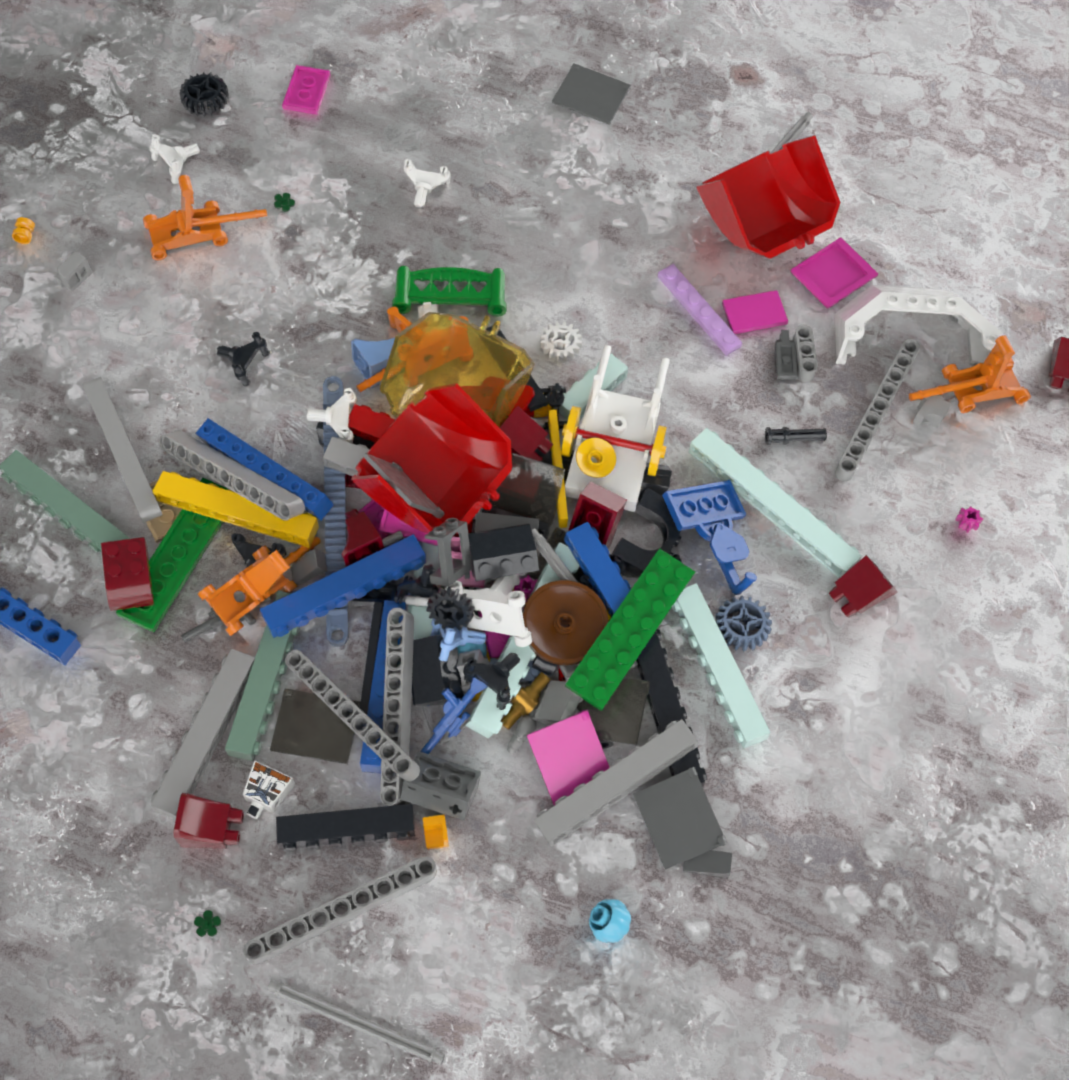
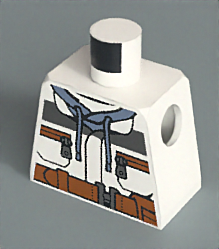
[243,761,295,819]

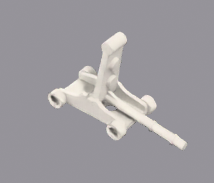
[405,574,532,647]

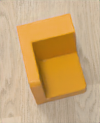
[422,814,449,850]

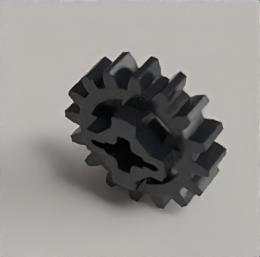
[426,587,475,631]

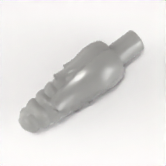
[507,709,537,754]

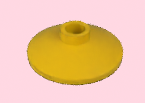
[576,438,616,478]

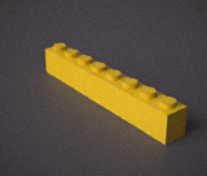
[153,471,319,548]

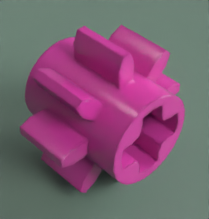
[955,506,983,533]
[514,575,538,603]

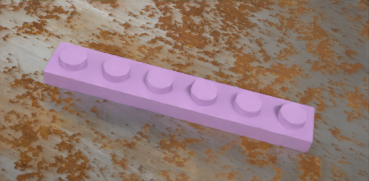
[658,264,742,356]

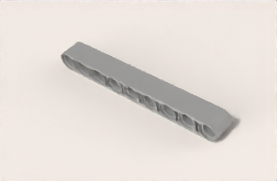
[835,339,920,481]
[82,377,163,523]
[159,430,305,520]
[380,608,414,806]
[285,650,420,781]
[243,856,437,964]

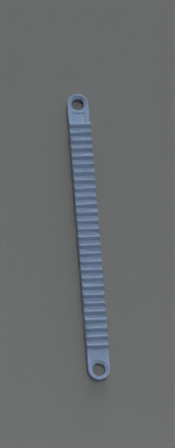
[323,376,349,647]

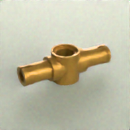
[501,672,550,730]

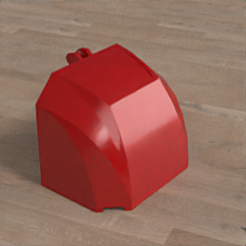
[697,135,841,259]
[351,383,512,533]

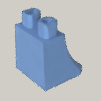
[351,337,411,388]

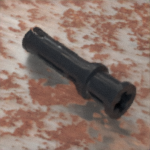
[765,427,827,445]

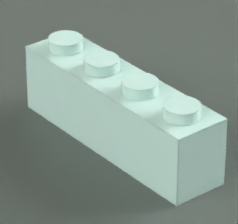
[559,353,628,420]

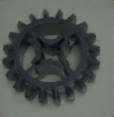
[179,72,229,117]

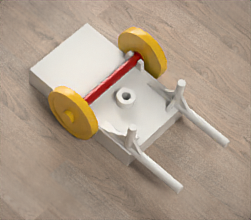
[561,345,670,512]

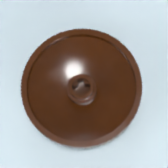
[523,580,609,666]

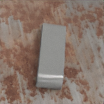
[793,325,818,383]

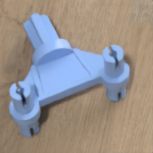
[430,618,486,661]

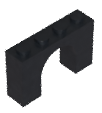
[610,488,684,578]

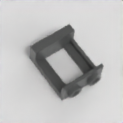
[425,518,472,587]

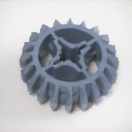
[715,595,772,652]

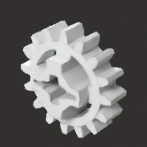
[540,321,582,361]

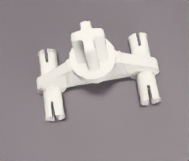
[149,135,200,184]
[404,159,451,208]
[307,388,357,443]

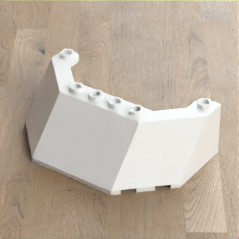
[834,285,1002,365]

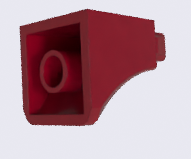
[1048,336,1069,392]
[500,406,554,468]
[342,509,384,567]
[829,555,898,618]
[173,793,244,849]

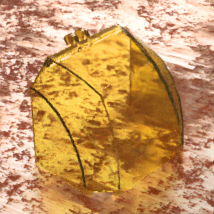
[379,312,535,428]

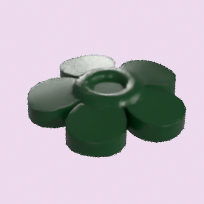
[274,193,295,212]
[194,910,221,937]

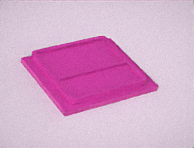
[790,237,878,309]

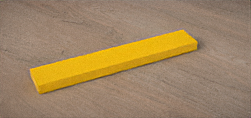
[548,410,568,528]

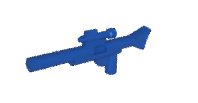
[420,676,488,754]

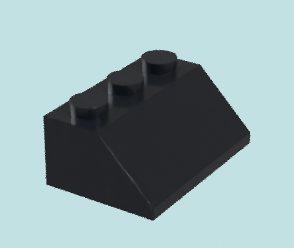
[468,524,539,581]
[412,635,464,706]

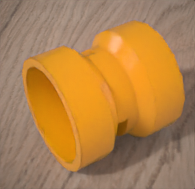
[12,217,35,244]

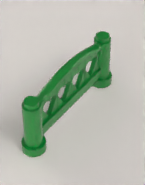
[392,266,507,317]

